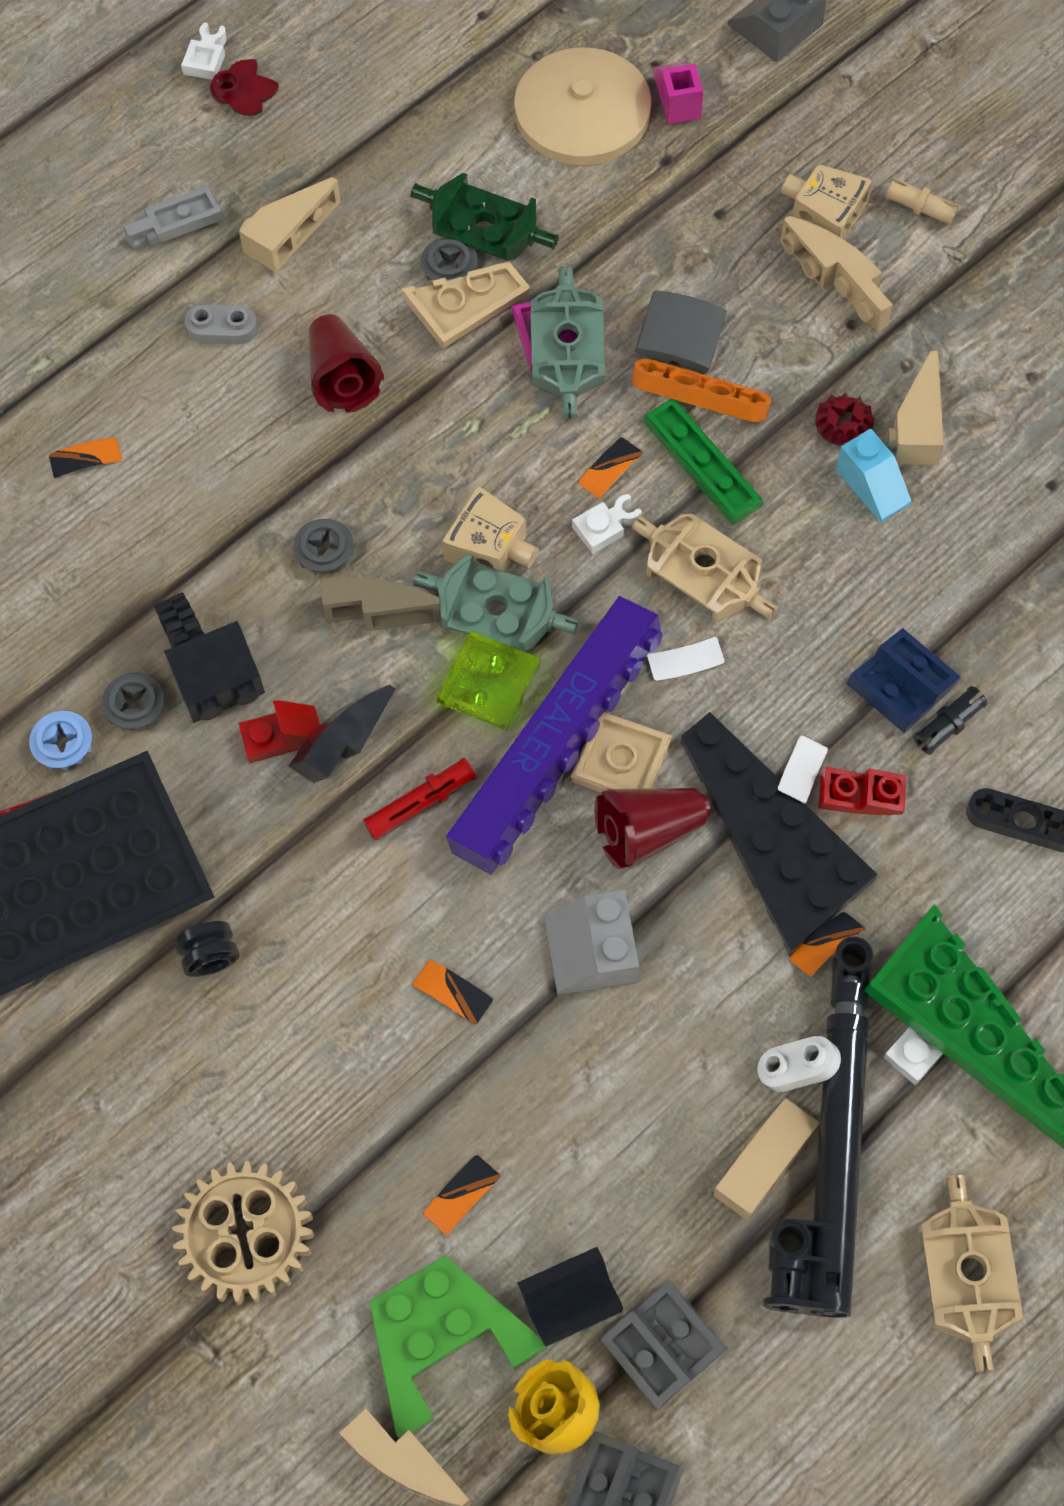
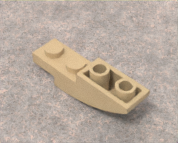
[781,216,893,332]

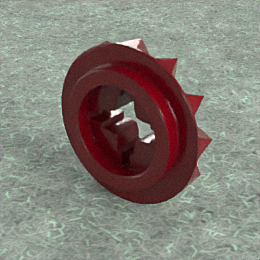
[815,392,875,446]

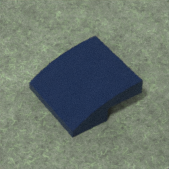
[846,628,961,733]

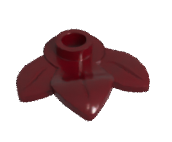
[210,59,279,116]

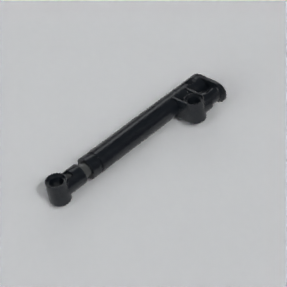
[763,936,873,1318]

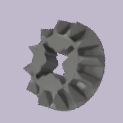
[421,237,477,281]
[293,519,354,575]
[102,673,165,732]

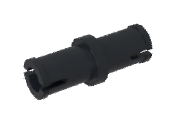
[913,686,988,755]

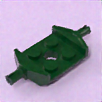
[410,173,559,260]

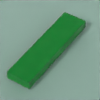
[643,399,763,526]

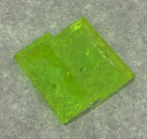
[436,631,541,731]

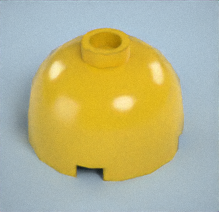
[508,1359,600,1455]

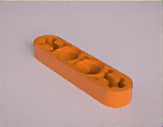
[631,359,771,422]

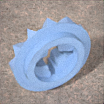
[29,711,93,771]

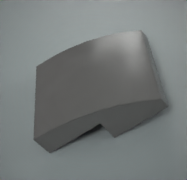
[634,290,727,375]
[600,1280,728,1409]
[566,1431,684,1506]

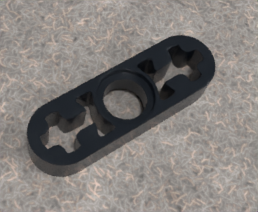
[966,788,1064,852]

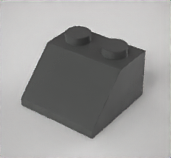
[728,0,826,62]

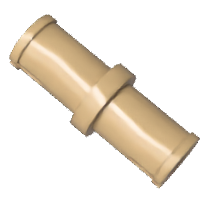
[885,177,959,226]

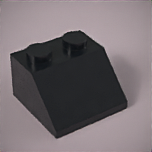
[164,621,265,723]

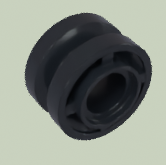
[175,921,240,977]

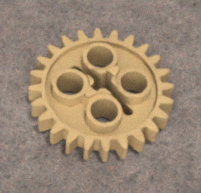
[172,1161,314,1305]

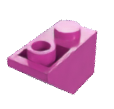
[653,61,703,124]

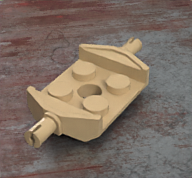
[632,513,778,622]
[918,1175,1023,1373]

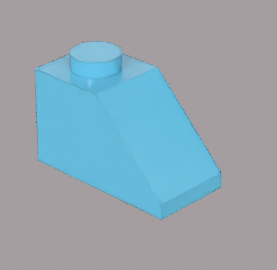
[836,429,912,523]

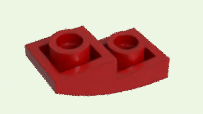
[818,766,906,815]

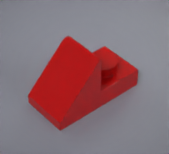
[238,700,320,763]

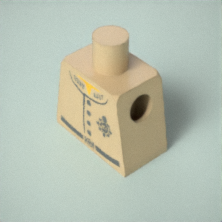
[781,165,872,240]
[442,487,539,572]

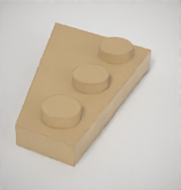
[401,261,530,349]

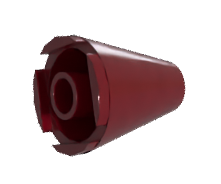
[309,314,384,413]
[594,788,710,869]

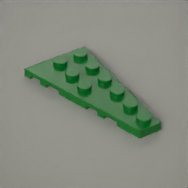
[864,904,1064,1149]

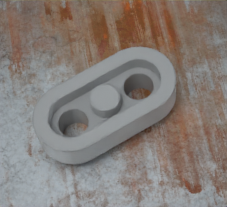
[184,305,258,344]

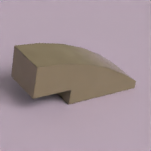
[320,577,441,631]

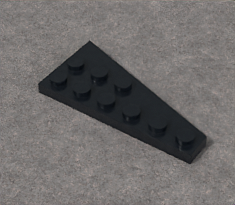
[681,712,878,957]

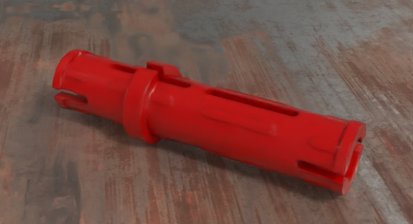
[362,757,477,840]

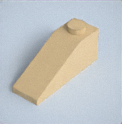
[239,177,341,273]
[886,351,944,465]

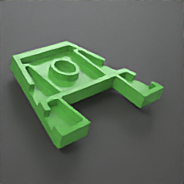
[370,1255,548,1439]

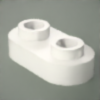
[757,1036,841,1092]

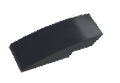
[288,684,395,783]

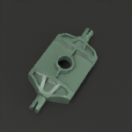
[531,266,605,420]
[413,554,579,652]

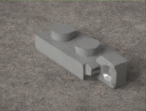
[124,186,224,249]

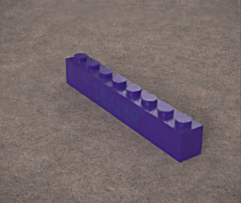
[446,596,662,875]

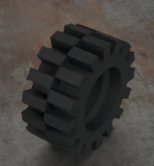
[154,592,204,647]

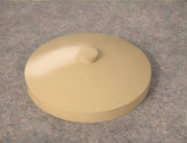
[514,47,651,165]

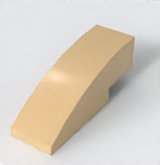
[713,1098,820,1222]
[339,1408,471,1506]

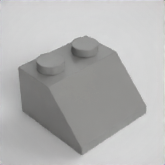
[544,890,639,995]

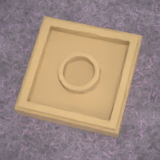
[571,712,672,792]

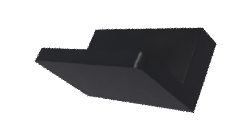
[517,1247,623,1346]

